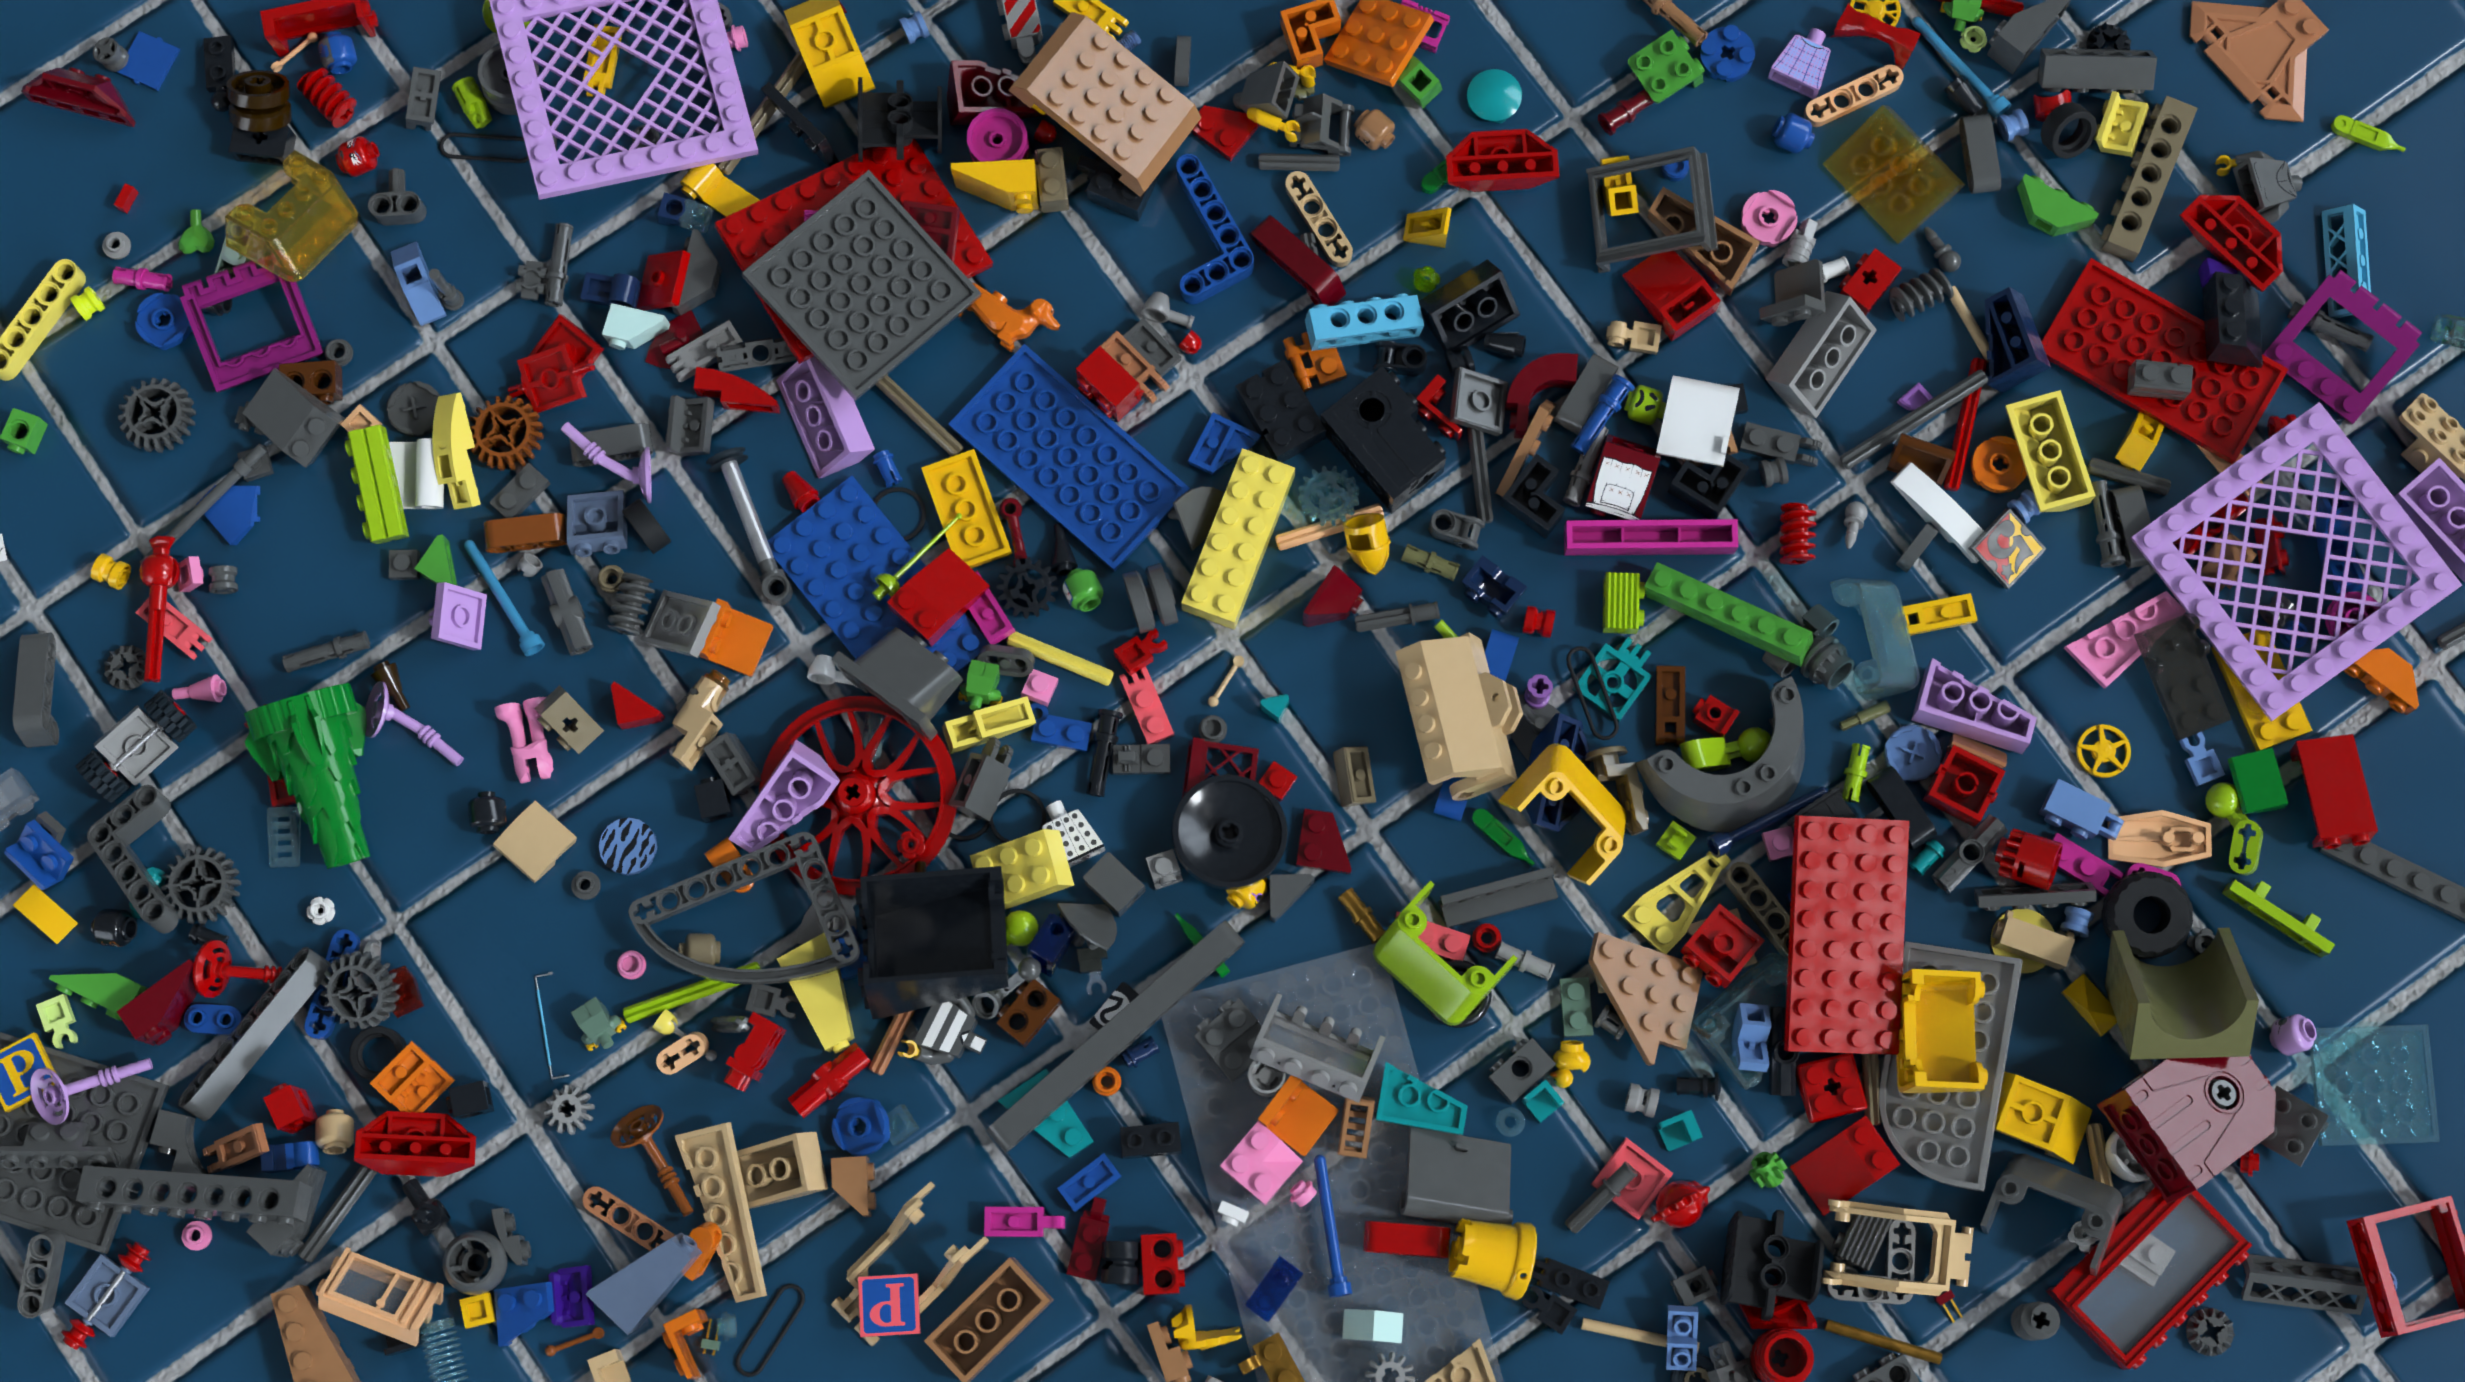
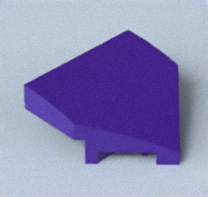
[547,1265,595,1328]

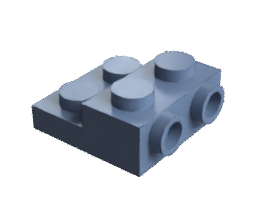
[567,490,628,557]

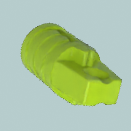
[451,77,492,129]

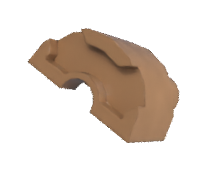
[2193,531,2257,592]

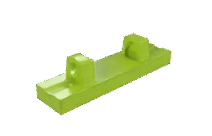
[2222,880,2335,958]

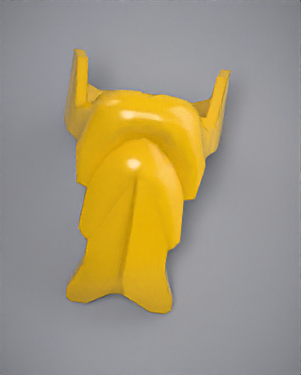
[1171,1304,1242,1350]

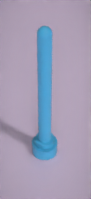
[1912,17,2011,120]
[464,540,545,656]

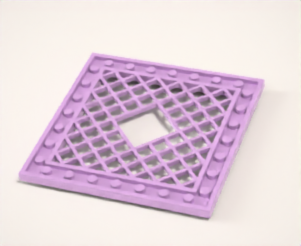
[489,0,758,200]
[2130,402,2462,722]

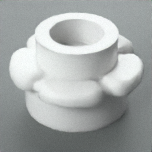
[306,897,335,925]

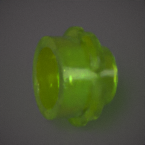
[1413,266,1440,293]

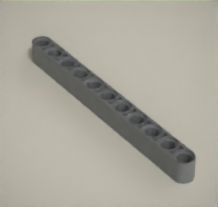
[986,920,1245,1153]

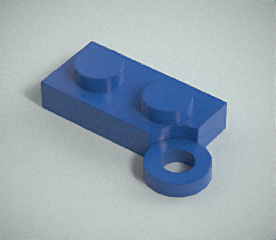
[1031,703,1093,753]

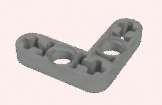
[1826,1220,1916,1305]

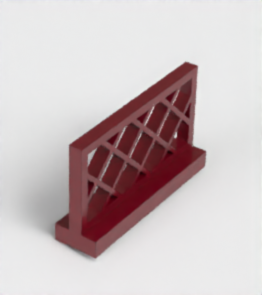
[1175,737,1259,854]

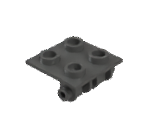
[2260,1086,2329,1167]

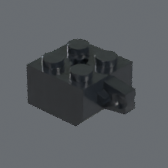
[1077,155,1161,222]

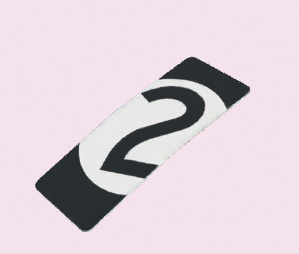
[1089,982,1139,1030]

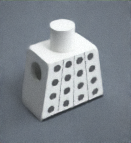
[1042,800,1105,868]

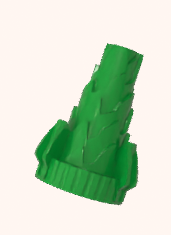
[244,683,370,869]

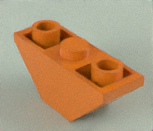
[2343,648,2419,715]

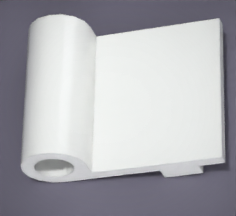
[1656,375,1740,467]
[389,438,444,509]

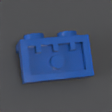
[4,819,74,890]

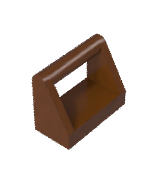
[1886,433,1956,487]

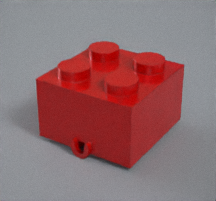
[1076,346,1145,422]
[1922,745,2006,827]

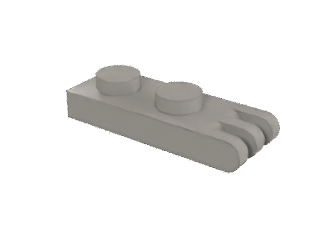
[665,320,744,382]

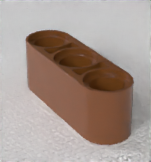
[484,513,567,553]

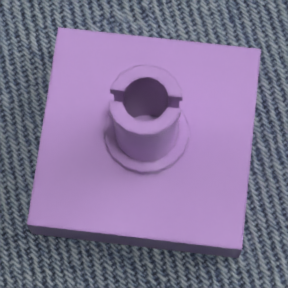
[429,582,487,651]

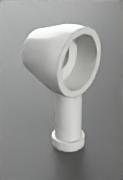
[807,654,858,688]

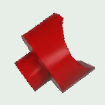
[2033,89,2072,122]

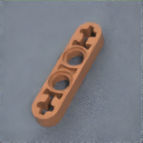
[583,1187,676,1251]

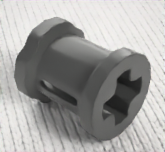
[1593,1004,1626,1041]

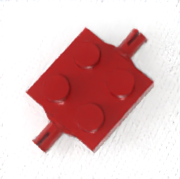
[508,343,595,413]

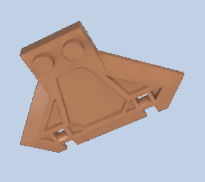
[2189,0,2329,123]

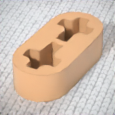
[656,1032,709,1075]

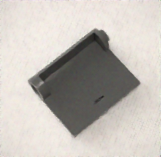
[1399,1127,1513,1225]

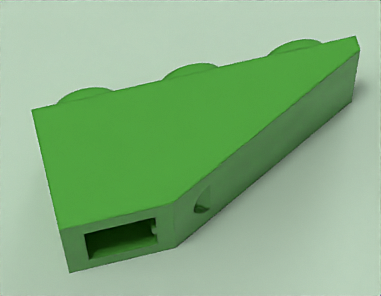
[1396,56,1443,109]
[49,973,148,1021]

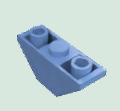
[391,241,447,326]

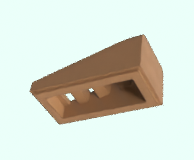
[1337,1096,1375,1159]

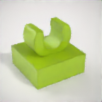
[1656,821,1697,862]

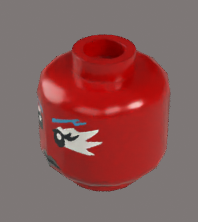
[335,136,380,177]

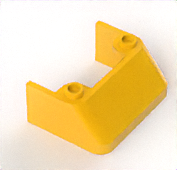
[1498,743,1626,886]

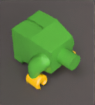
[1940,0,1984,32]
[958,659,1003,711]

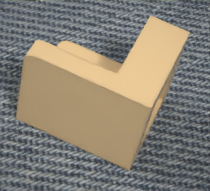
[587,1349,631,1382]

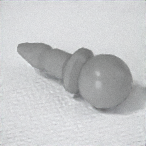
[1844,501,1868,549]

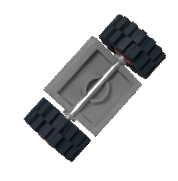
[75,690,197,803]

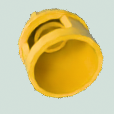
[1343,513,1391,575]

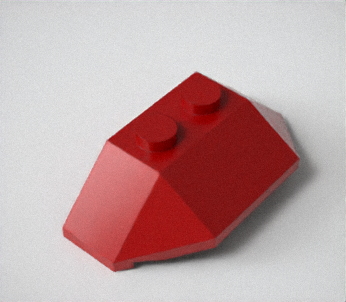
[1446,129,1559,192]
[2180,195,2283,292]
[354,1111,476,1177]

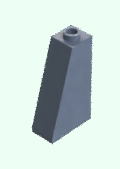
[585,1232,703,1335]

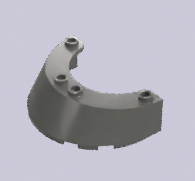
[1634,676,1805,832]

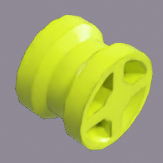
[70,286,106,321]

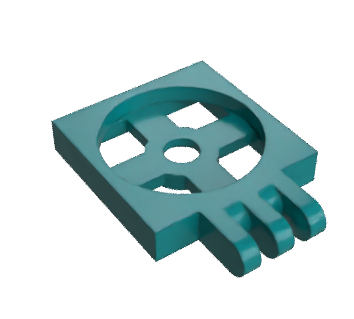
[1572,636,1652,723]

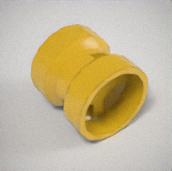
[91,553,131,590]

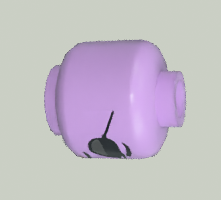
[2269,1014,2317,1056]

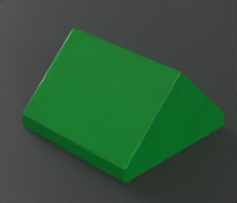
[2227,747,2288,814]

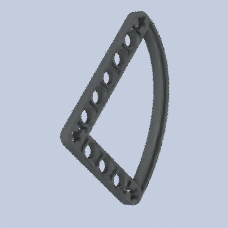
[629,832,860,985]

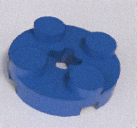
[1699,25,1755,82]
[135,293,192,350]
[832,1097,890,1156]

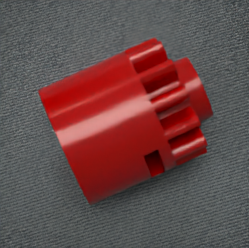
[1995,828,2063,891]

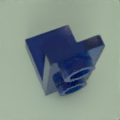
[1246,1256,1304,1322]

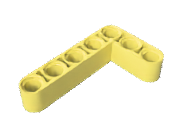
[0,259,86,381]

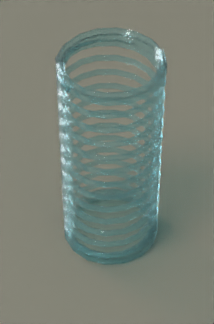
[419,1318,469,1382]

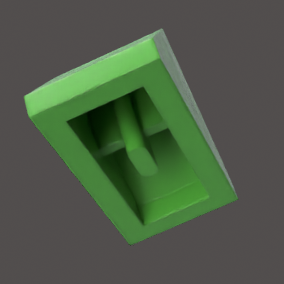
[414,534,458,586]

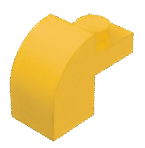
[1600,155,1639,216]

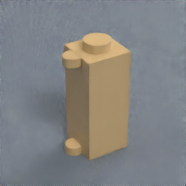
[1992,910,2075,970]

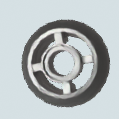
[442,1230,508,1295]

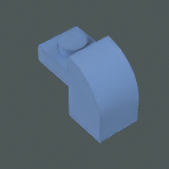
[1732,1003,1772,1072]

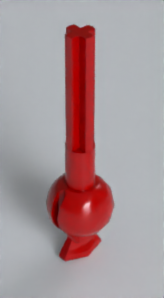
[139,536,180,682]

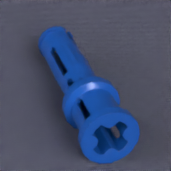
[1570,374,1635,456]

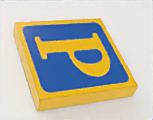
[0,1032,56,1112]

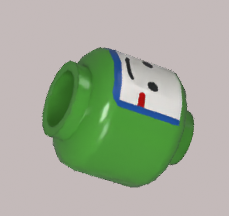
[1062,568,1104,612]

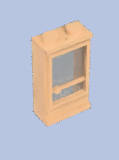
[316,1247,444,1346]

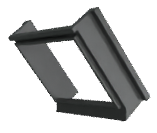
[1586,146,1718,273]

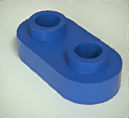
[184,1004,244,1036]

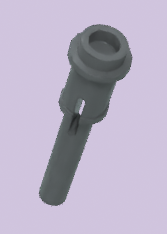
[429,269,464,311]

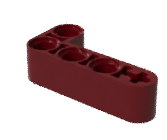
[1249,215,1346,306]

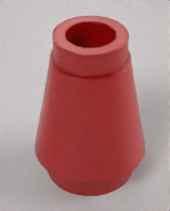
[782,471,820,513]

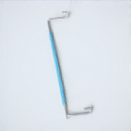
[535,972,570,1080]

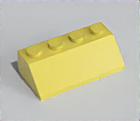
[2005,390,2096,512]

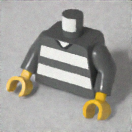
[897,997,988,1065]

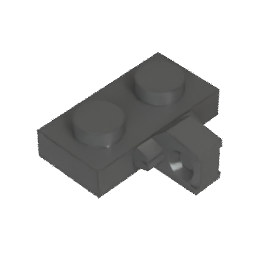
[1707,1341,1757,1382]

